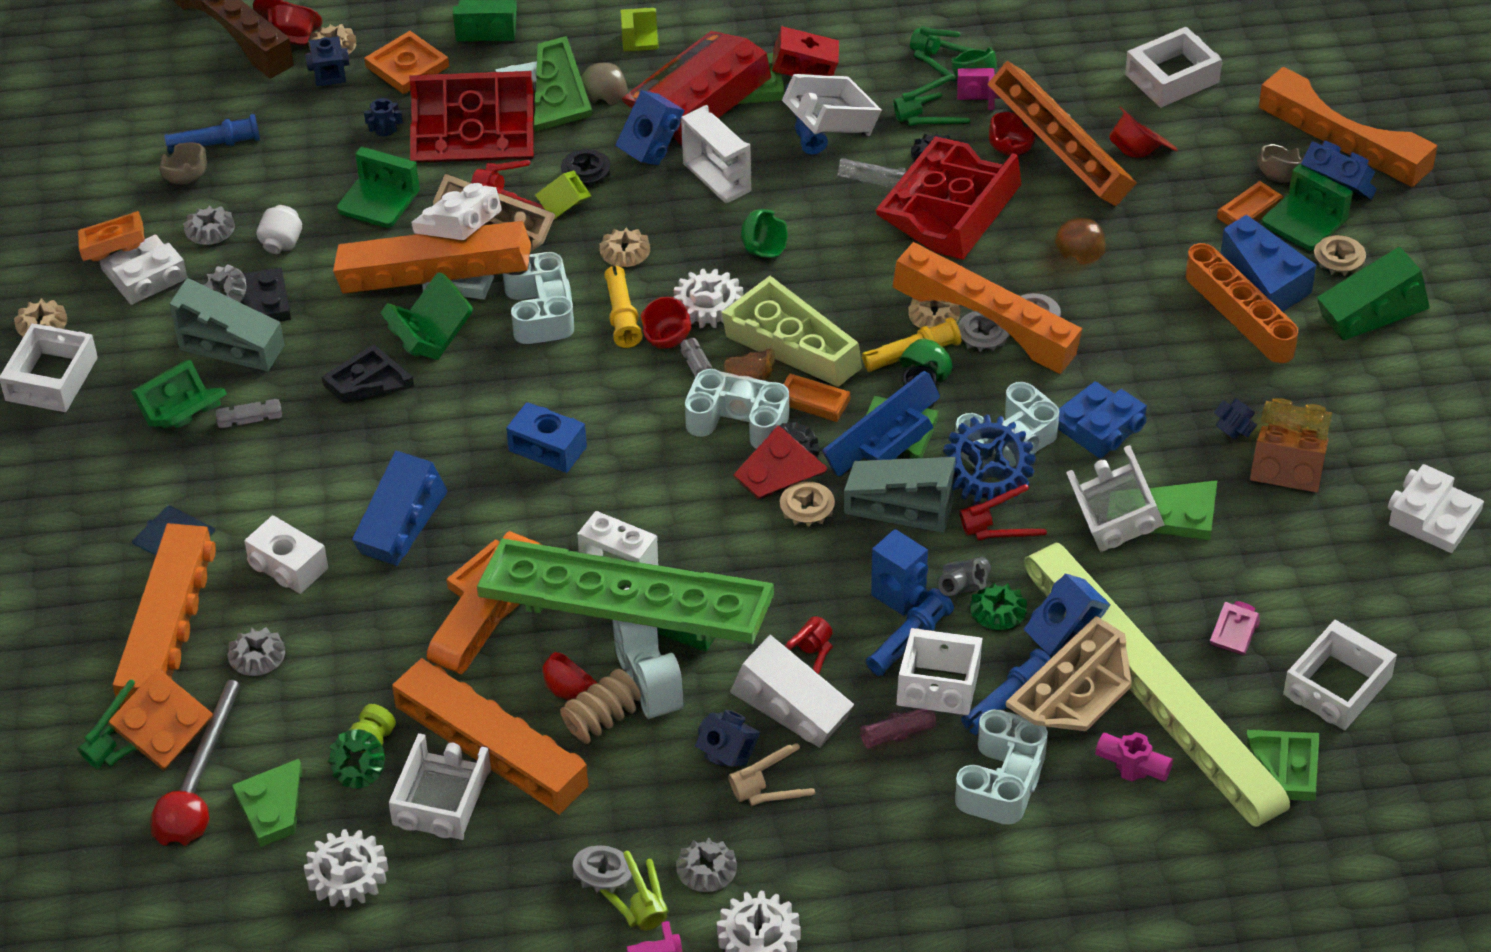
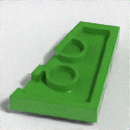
[534,36,593,132]
[1107,481,1217,540]

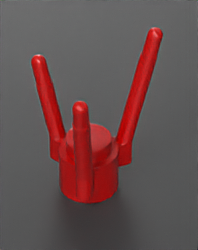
[471,160,545,210]
[959,484,1047,541]
[784,616,833,675]

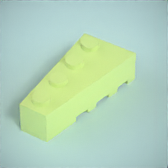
[722,276,862,387]

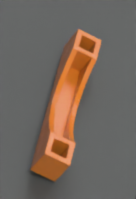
[1259,67,1438,188]
[892,242,1083,375]

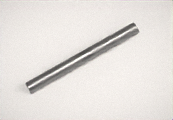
[179,680,240,793]

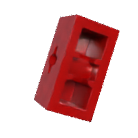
[772,26,839,76]

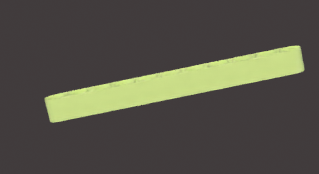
[1024,542,1290,827]

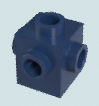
[305,36,350,86]
[695,709,761,767]

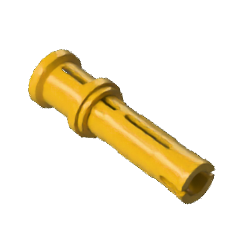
[604,266,643,348]
[862,317,962,373]

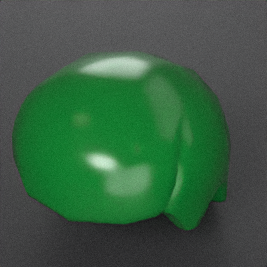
[951,47,997,77]
[740,209,788,258]
[899,338,953,383]

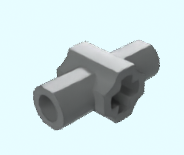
[938,556,991,596]

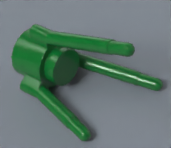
[910,26,973,81]
[893,74,970,127]
[77,679,136,769]

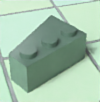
[170,278,285,371]

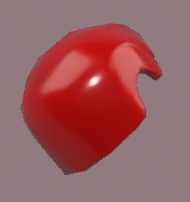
[988,112,1035,156]
[641,297,691,349]
[542,652,597,701]
[150,791,209,846]

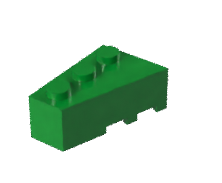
[1317,246,1430,341]

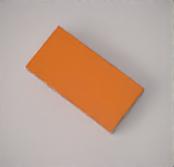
[1217,181,1284,226]
[783,373,850,422]

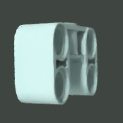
[503,252,574,344]
[685,369,789,449]
[955,382,1059,470]
[613,620,684,719]
[955,709,1048,825]

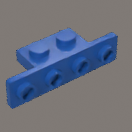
[823,371,940,476]

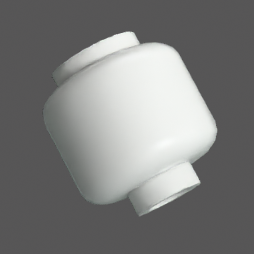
[256,205,302,254]

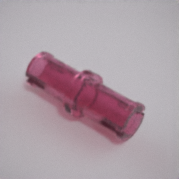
[860,709,936,749]

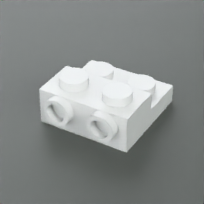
[411,183,502,240]
[99,234,188,305]
[1388,464,1484,553]

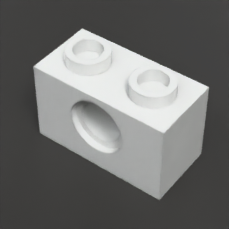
[244,515,328,594]

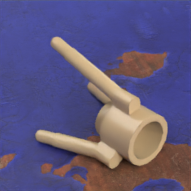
[728,743,815,807]

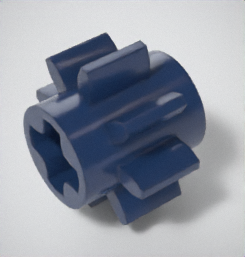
[364,98,403,136]
[1214,398,1257,440]

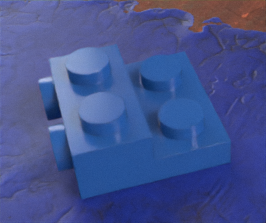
[1301,140,1377,200]
[1058,381,1147,458]

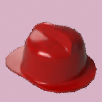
[252,0,323,45]
[1109,106,1178,158]

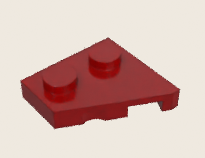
[733,425,828,499]

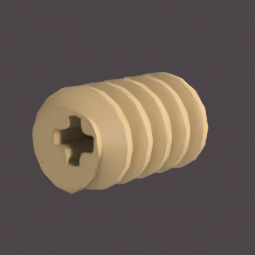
[560,669,641,744]

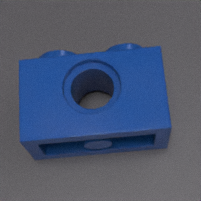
[615,90,685,165]
[506,402,587,473]
[871,529,928,616]
[1024,573,1111,657]

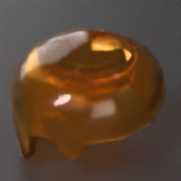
[1055,217,1106,264]
[723,349,775,381]

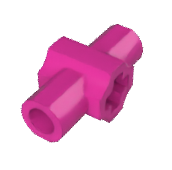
[1095,732,1173,782]

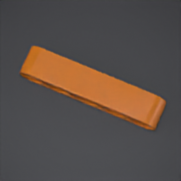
[1185,243,1298,363]
[427,531,542,674]

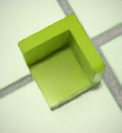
[621,8,659,52]
[535,170,591,219]

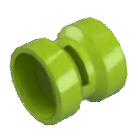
[349,704,396,753]

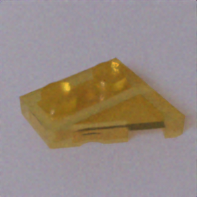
[1261,398,1332,441]

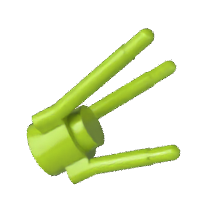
[599,851,669,931]

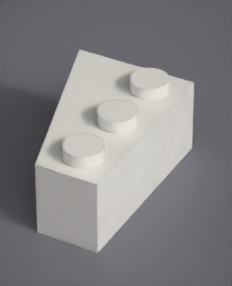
[730,635,854,748]

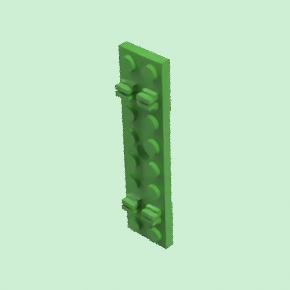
[477,538,774,644]

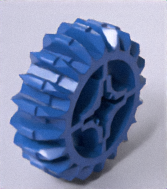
[943,414,1036,505]

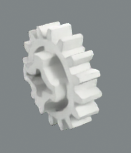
[673,269,743,328]
[304,829,388,907]
[717,891,801,952]

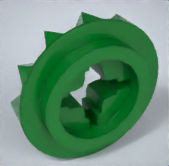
[970,581,1027,630]
[327,729,385,789]

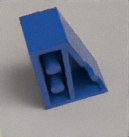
[1221,214,1316,312]
[352,450,448,566]

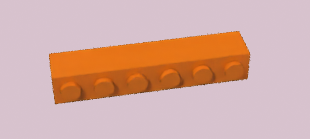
[987,61,1137,206]
[333,221,531,294]
[112,523,216,708]
[392,658,588,815]

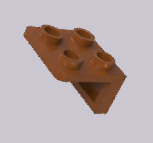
[1250,423,1329,493]

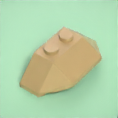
[433,174,555,252]
[1006,616,1131,731]

